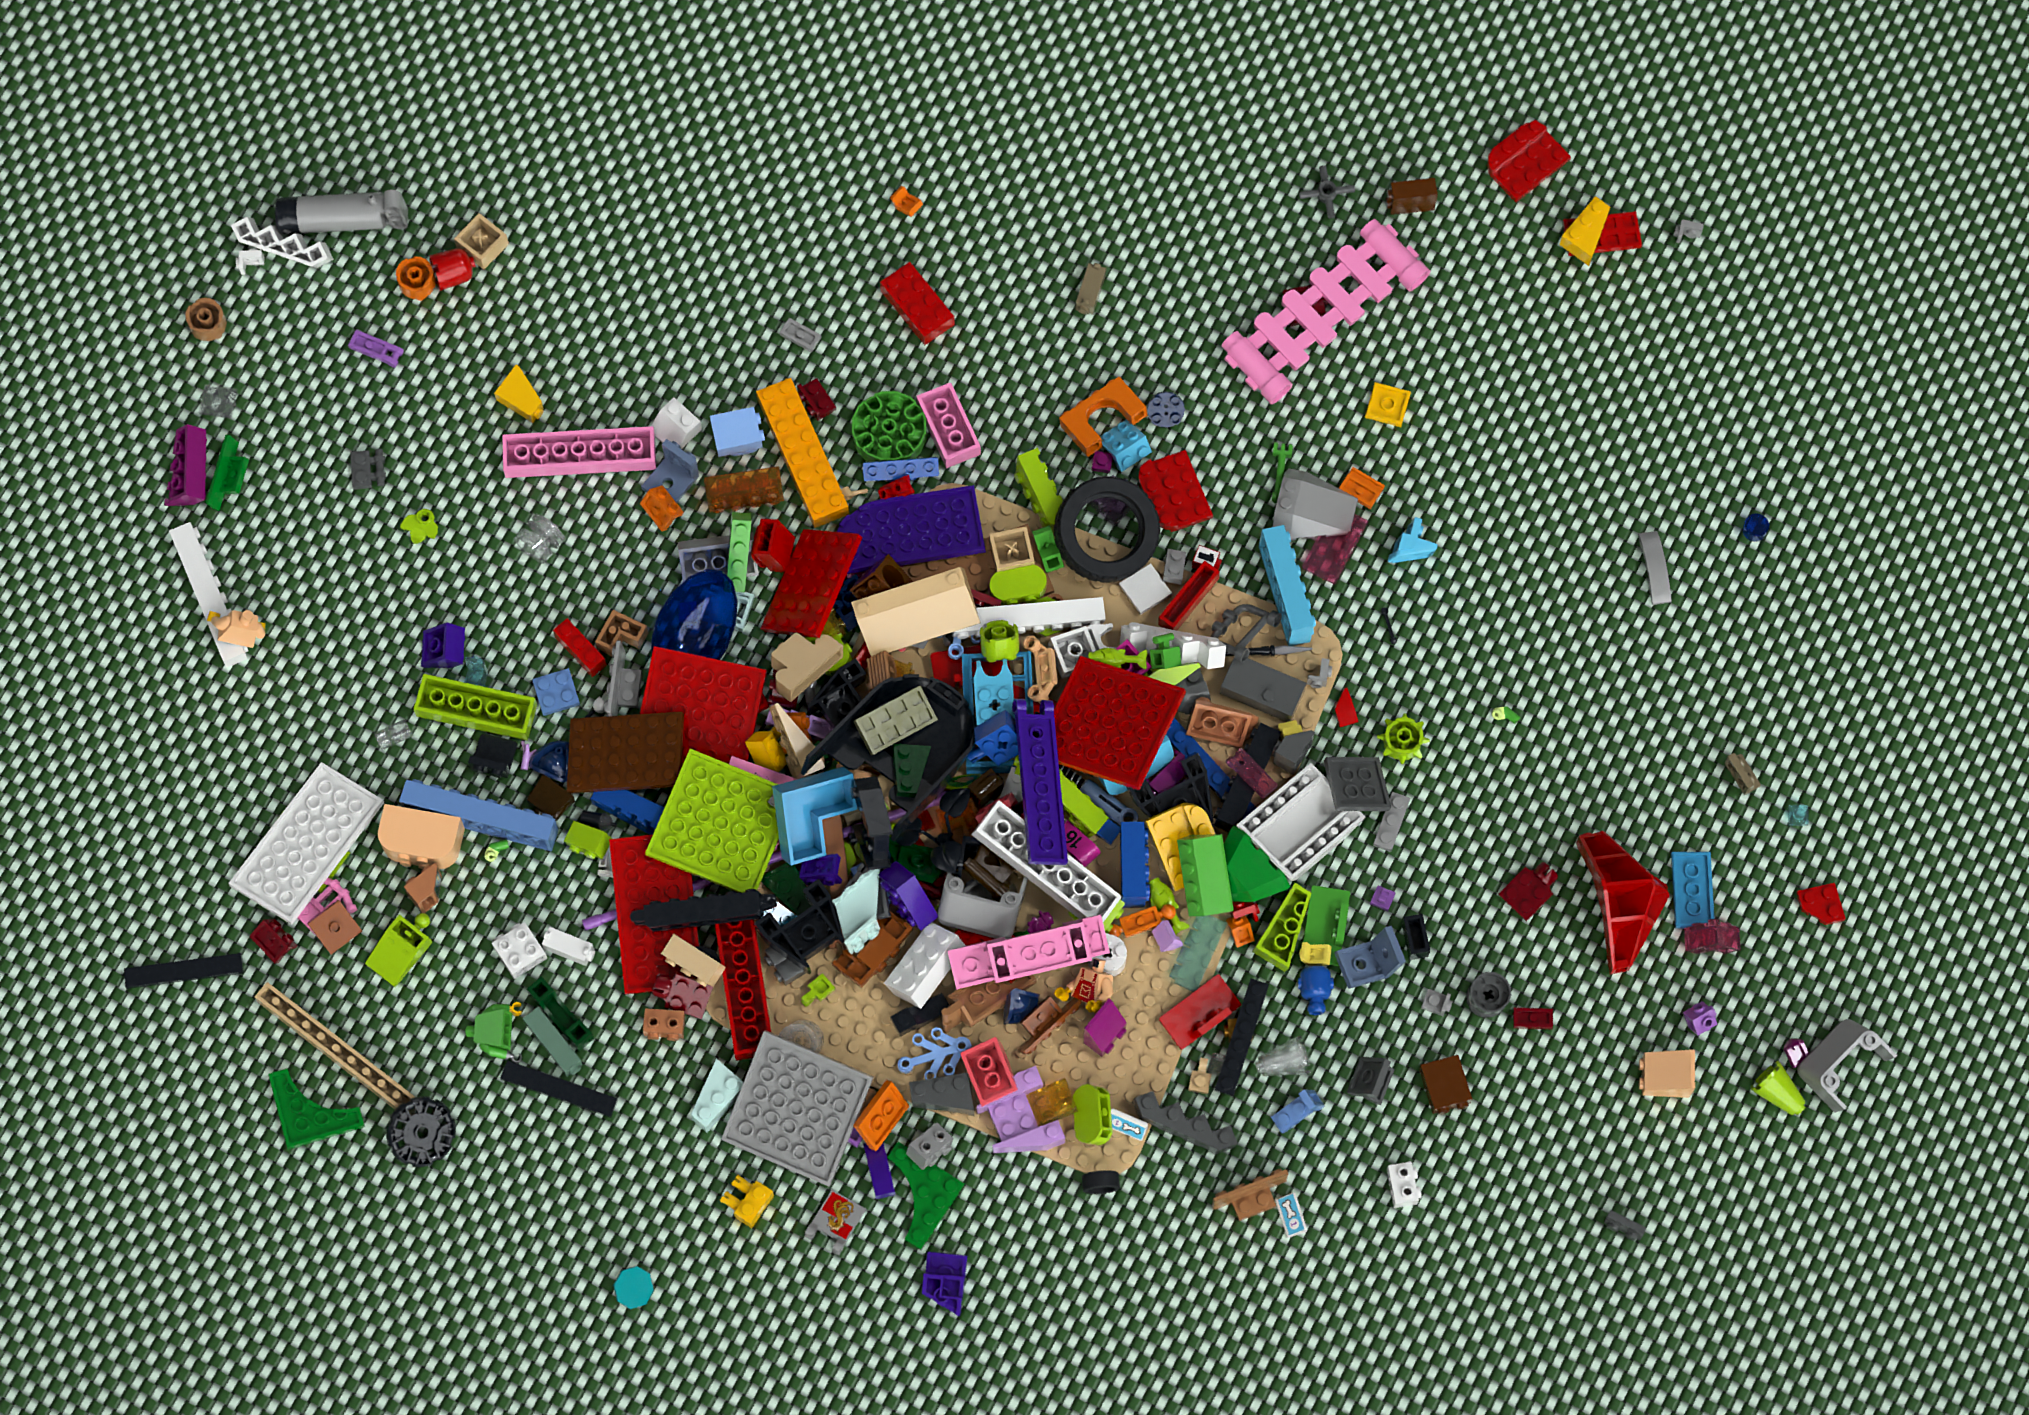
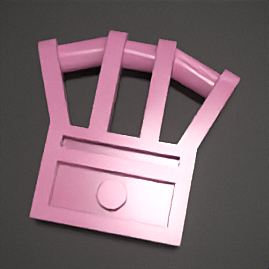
[297,878,357,938]

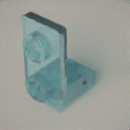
[464,656,488,687]

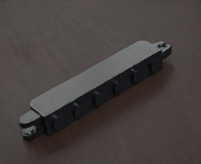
[629,889,777,932]

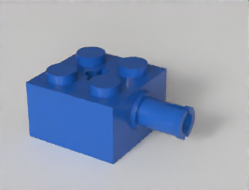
[967,709,1018,766]

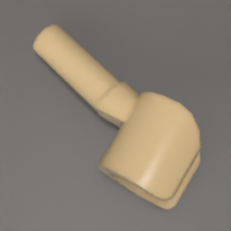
[841,486,868,501]

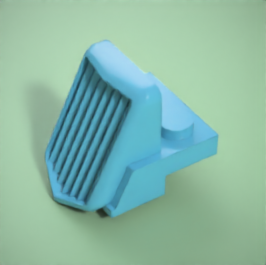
[1388,517,1438,563]

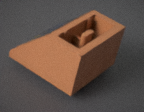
[404,863,442,913]

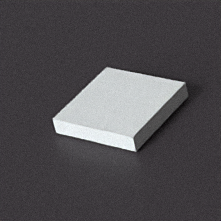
[1119,563,1172,615]

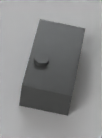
[1220,657,1307,722]

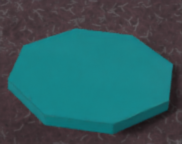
[613,1266,654,1309]

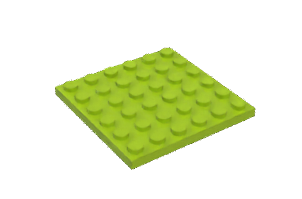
[645,749,779,893]

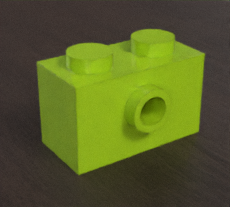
[564,821,612,860]

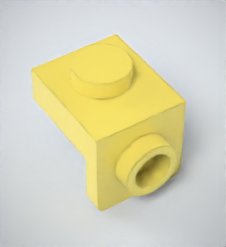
[1278,720,1303,740]
[1299,942,1331,966]

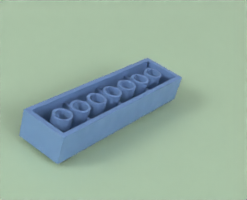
[399,779,558,852]

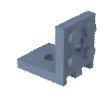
[641,439,699,503]
[1334,926,1406,989]

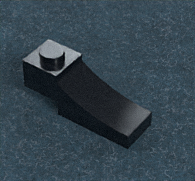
[890,993,950,1037]

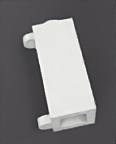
[542,927,595,966]

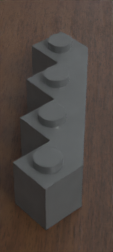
[1133,1091,1238,1155]

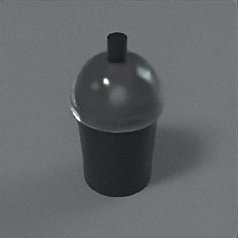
[580,810,617,831]

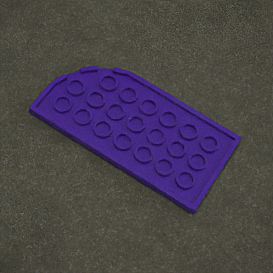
[837,485,986,574]

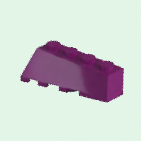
[164,424,207,506]

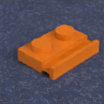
[1339,467,1385,510]

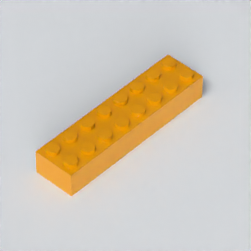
[756,378,849,528]

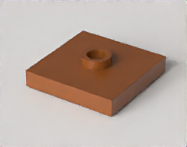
[307,900,362,955]

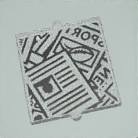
[199,384,238,418]

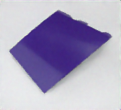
[922,1251,968,1316]

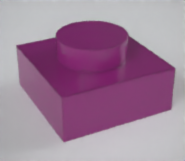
[1092,451,1113,473]

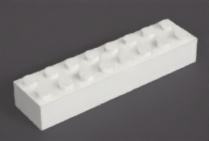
[971,800,1122,922]

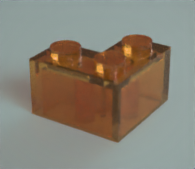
[935,798,979,837]

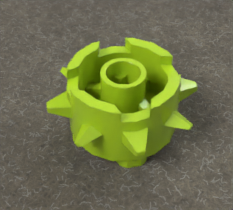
[1377,713,1430,764]

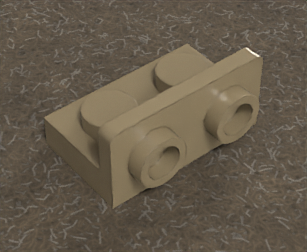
[1725,753,1761,795]

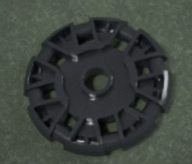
[386,1096,456,1167]

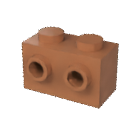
[643,1009,686,1041]

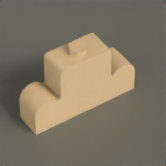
[771,633,843,702]

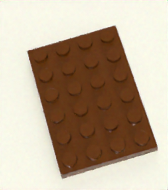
[567,712,684,793]

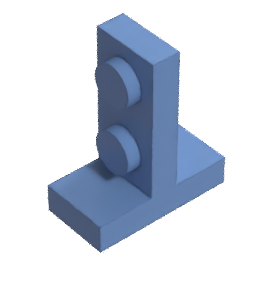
[1271,1089,1325,1134]

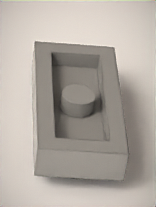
[780,318,821,353]
[1162,549,1186,585]

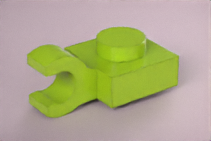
[801,973,835,1007]

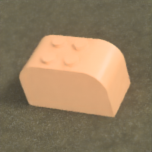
[378,804,465,869]

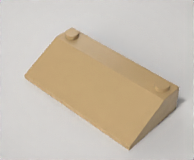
[851,567,981,657]

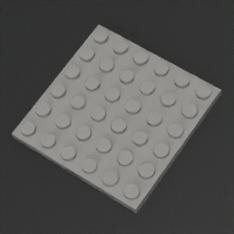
[721,1030,874,1186]

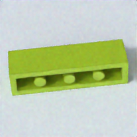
[1059,769,1109,838]

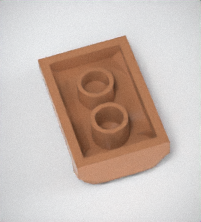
[1186,697,1259,747]

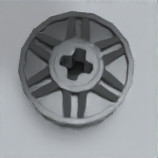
[1466,972,1511,1018]

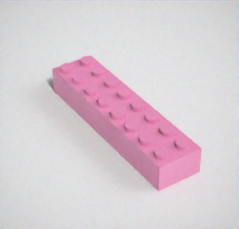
[502,426,656,478]

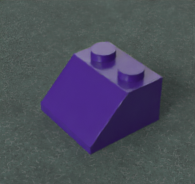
[421,622,465,668]

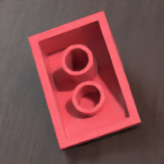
[960,1037,1018,1106]

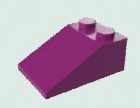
[1083,999,1127,1057]

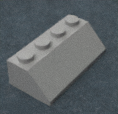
[678,532,759,585]

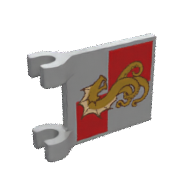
[805,1190,866,1256]

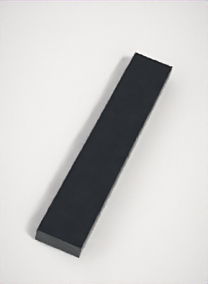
[124,953,244,989]
[500,1060,618,1118]

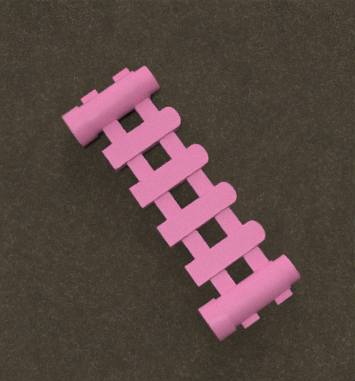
[1221,219,1430,405]

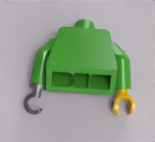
[465,1002,522,1063]

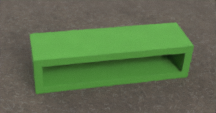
[725,512,751,593]

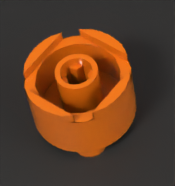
[396,256,436,301]

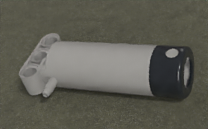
[275,190,408,235]

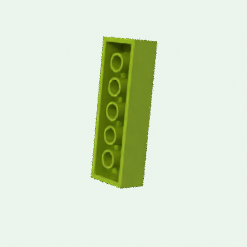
[414,674,537,741]

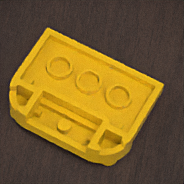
[1145,803,1215,891]

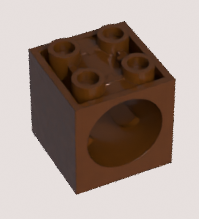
[850,554,913,600]

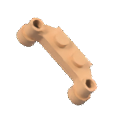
[1023,635,1058,704]

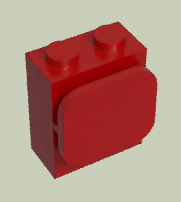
[751,519,795,572]

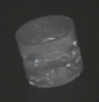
[514,513,565,564]
[778,1019,824,1053]

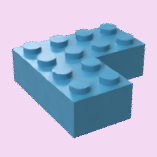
[772,767,857,865]

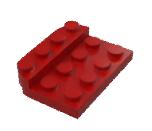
[1487,120,1571,202]
[1138,450,1213,532]

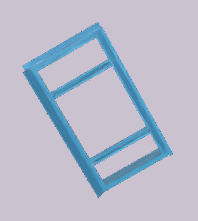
[962,651,1034,775]

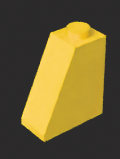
[494,364,544,423]

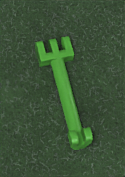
[1272,442,1293,504]

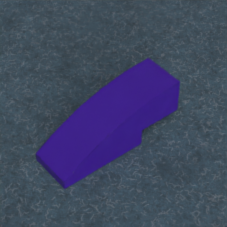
[863,1143,895,1199]

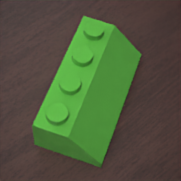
[1177,834,1234,916]

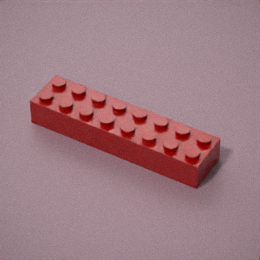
[715,920,772,1061]

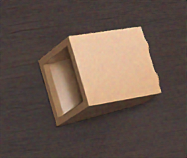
[1639,1050,1695,1098]

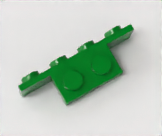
[206,434,249,511]

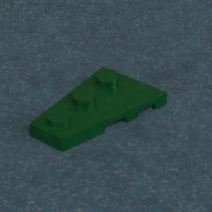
[892,744,931,797]
[761,862,811,916]

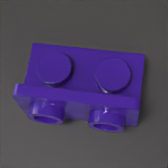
[799,854,842,886]

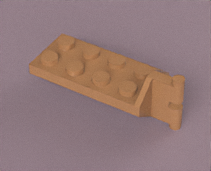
[942,975,1037,1033]

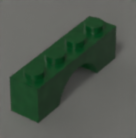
[527,976,594,1052]

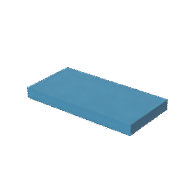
[1671,852,1715,929]

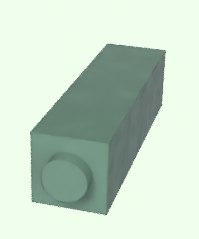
[523,1007,583,1077]

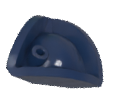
[529,741,569,783]
[1003,988,1040,1024]

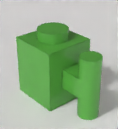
[1150,633,1182,669]

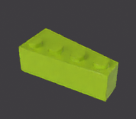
[1014,448,1063,533]
[1252,883,1311,972]

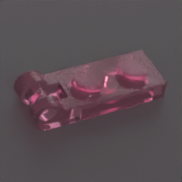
[1226,748,1278,799]

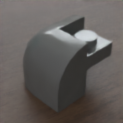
[1175,668,1211,715]

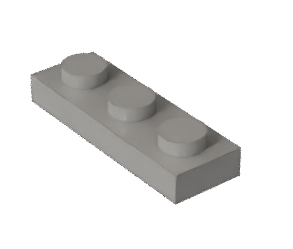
[1373,792,1410,852]

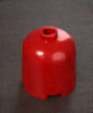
[429,248,476,291]

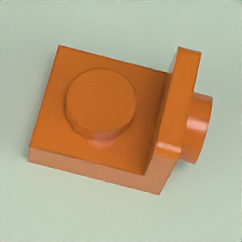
[1226,916,1255,948]

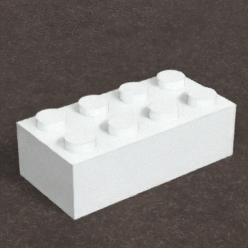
[884,923,966,1009]

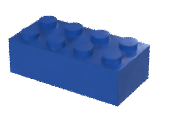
[1120,822,1150,908]

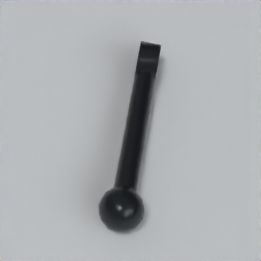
[1381,607,1397,644]

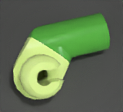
[1492,706,1521,724]
[484,839,509,862]

